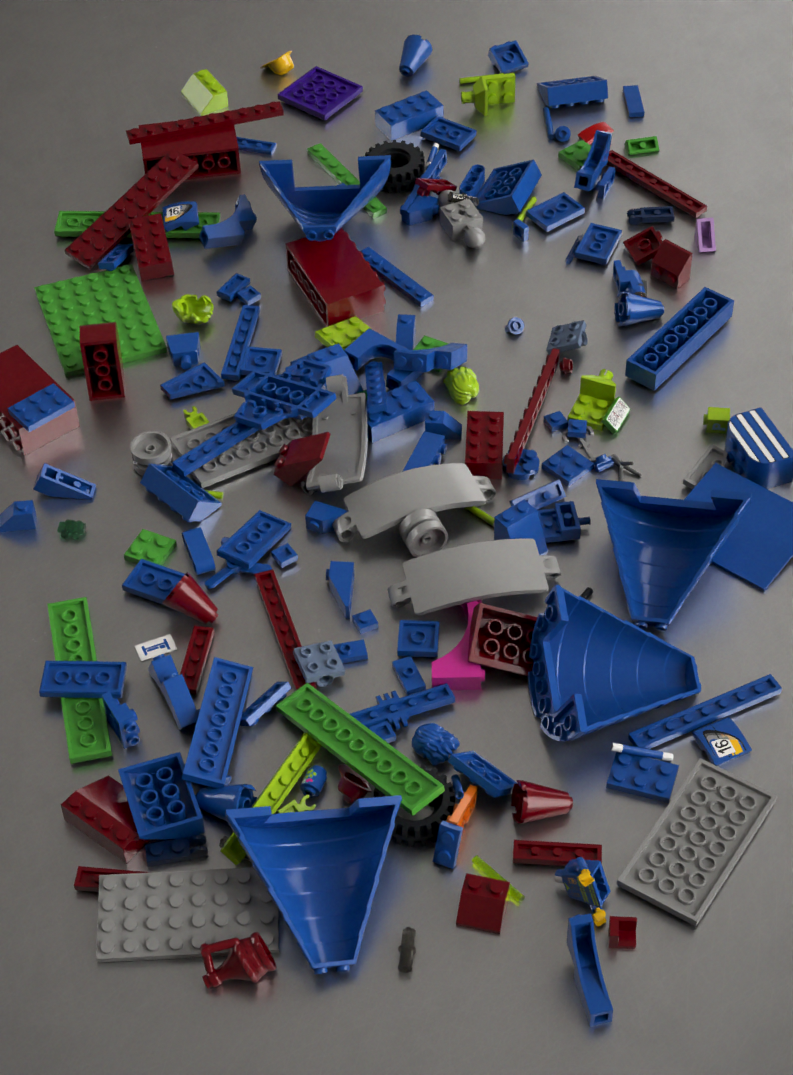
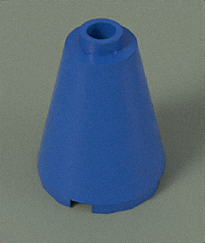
[399,34,433,77]
[614,292,665,326]
[195,784,257,821]

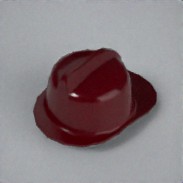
[338,764,372,804]

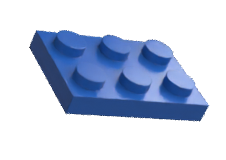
[420,116,477,151]
[526,192,585,232]
[575,223,622,265]
[8,383,75,432]
[122,559,185,605]
[448,751,518,797]
[606,752,679,804]

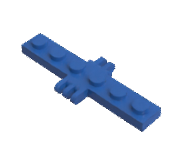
[350,684,455,730]

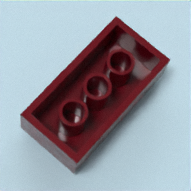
[128,213,174,281]
[465,411,504,479]

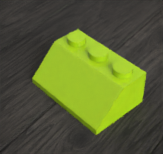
[181,69,228,116]

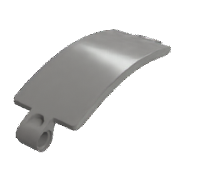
[306,374,368,493]
[332,463,496,542]
[387,539,561,615]

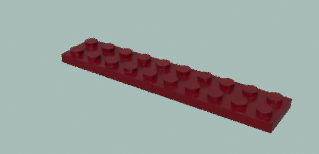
[65,148,198,270]

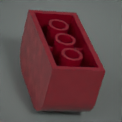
[80,322,125,401]

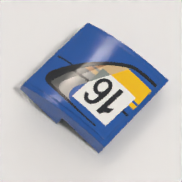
[162,201,199,232]
[692,717,752,766]

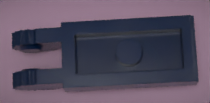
[627,206,675,225]
[145,834,208,867]

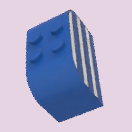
[724,407,793,489]

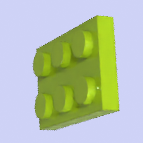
[315,316,371,350]

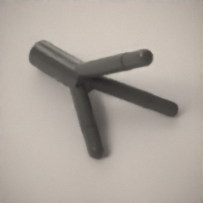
[611,454,641,481]

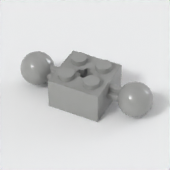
[438,190,485,248]

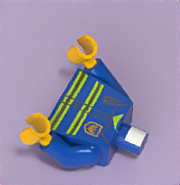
[554,857,611,927]

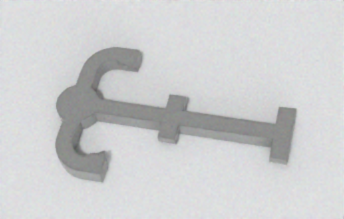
[562,426,596,462]

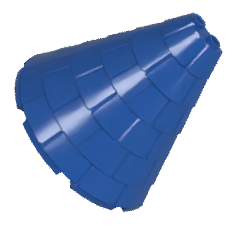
[259,155,391,241]
[596,479,752,631]
[528,585,701,742]
[225,795,402,975]

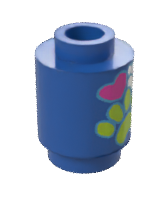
[300,765,327,798]

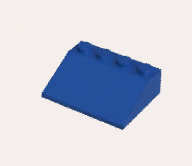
[537,76,608,108]
[473,159,542,215]
[118,752,205,839]

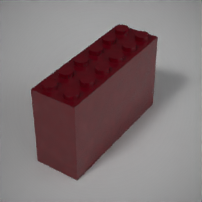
[139,121,241,180]
[285,228,386,327]
[0,345,80,456]

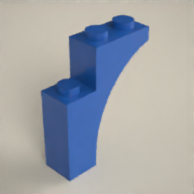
[574,130,613,191]
[199,194,257,249]
[394,343,467,373]
[148,654,199,730]
[566,913,613,1027]

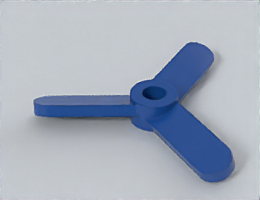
[205,537,272,589]

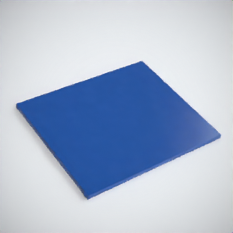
[684,463,793,591]

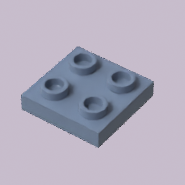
[546,320,588,355]
[293,640,345,687]

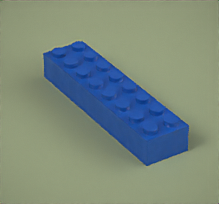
[625,287,734,391]

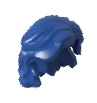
[411,723,460,766]

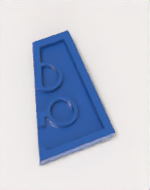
[160,362,225,399]

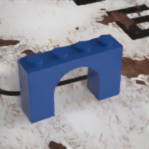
[344,328,424,390]

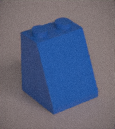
[494,499,548,556]

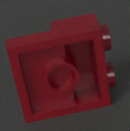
[623,226,663,266]

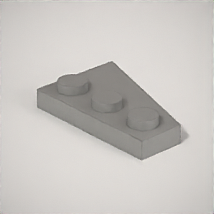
[683,444,727,489]

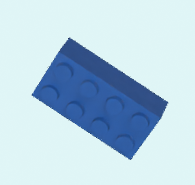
[375,90,444,141]
[367,380,434,443]

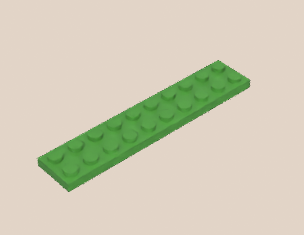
[54,211,221,238]
[47,597,112,764]
[276,683,445,816]

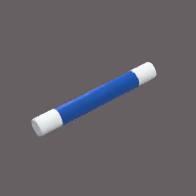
[425,143,439,170]
[610,742,673,762]

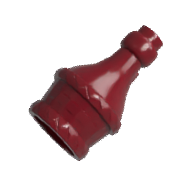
[200,932,277,989]

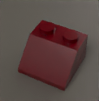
[651,239,693,289]
[456,873,510,934]

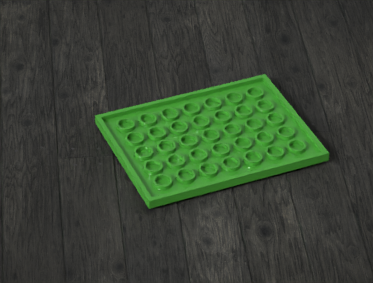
[34,264,168,378]

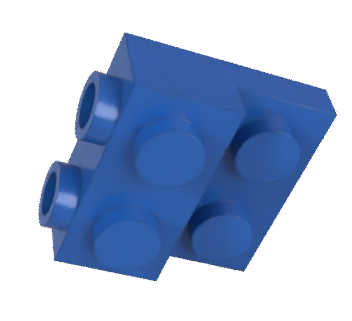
[488,40,529,74]
[102,692,140,749]

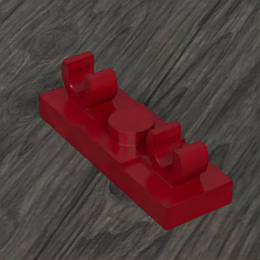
[415,178,457,197]

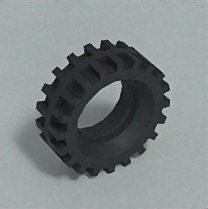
[365,140,425,193]
[374,764,455,847]

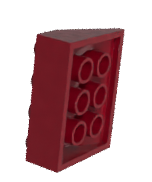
[468,603,537,677]
[61,775,152,864]

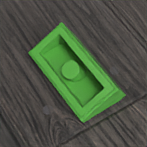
[624,136,660,155]

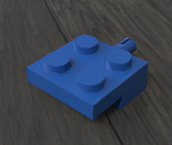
[537,501,591,543]

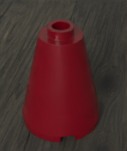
[162,572,219,625]
[511,780,573,824]

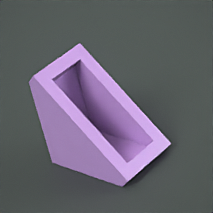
[694,218,716,253]

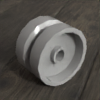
[130,431,173,476]
[399,509,448,557]

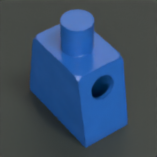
[166,332,201,370]

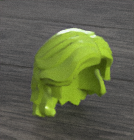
[172,294,214,324]
[443,366,479,405]

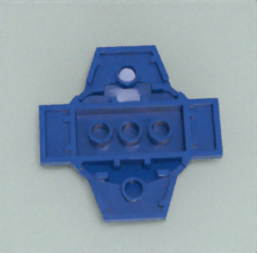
[231,359,337,430]

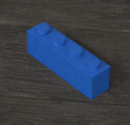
[402,431,447,472]

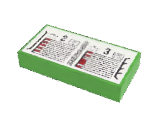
[601,397,631,434]

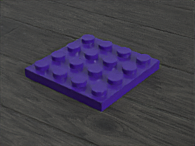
[278,66,363,120]

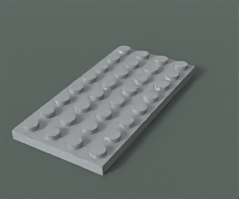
[170,413,313,488]
[617,758,777,926]
[96,867,279,963]

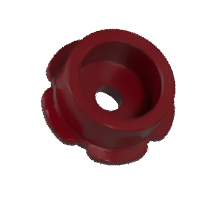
[559,357,573,375]

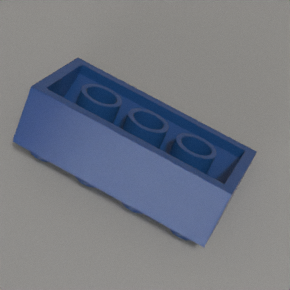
[140,463,222,523]

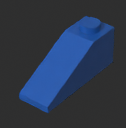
[33,463,96,500]
[326,561,355,619]

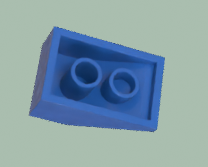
[307,343,363,395]

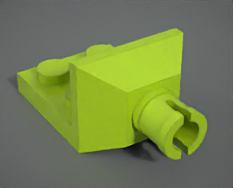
[461,73,516,116]
[567,369,616,431]

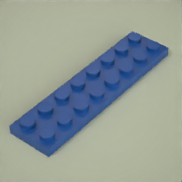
[181,657,253,788]

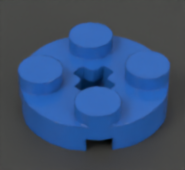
[502,449,540,480]

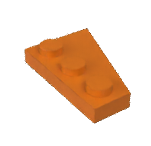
[446,784,478,828]

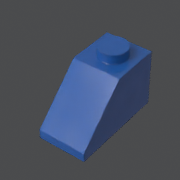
[406,195,439,226]
[396,314,416,350]
[425,410,462,440]
[0,500,36,532]
[305,501,348,534]

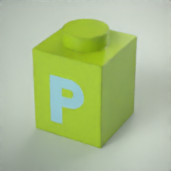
[703,407,730,434]

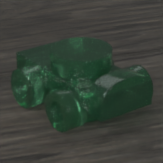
[57,520,86,539]

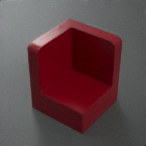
[608,916,637,949]

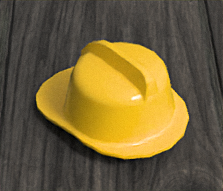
[260,51,294,75]

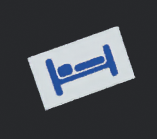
[135,634,177,662]

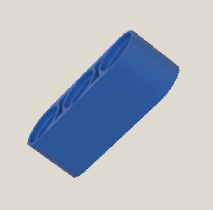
[459,164,485,203]
[182,527,216,575]

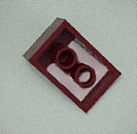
[273,432,331,486]

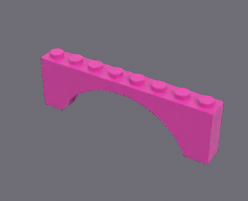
[431,599,485,690]

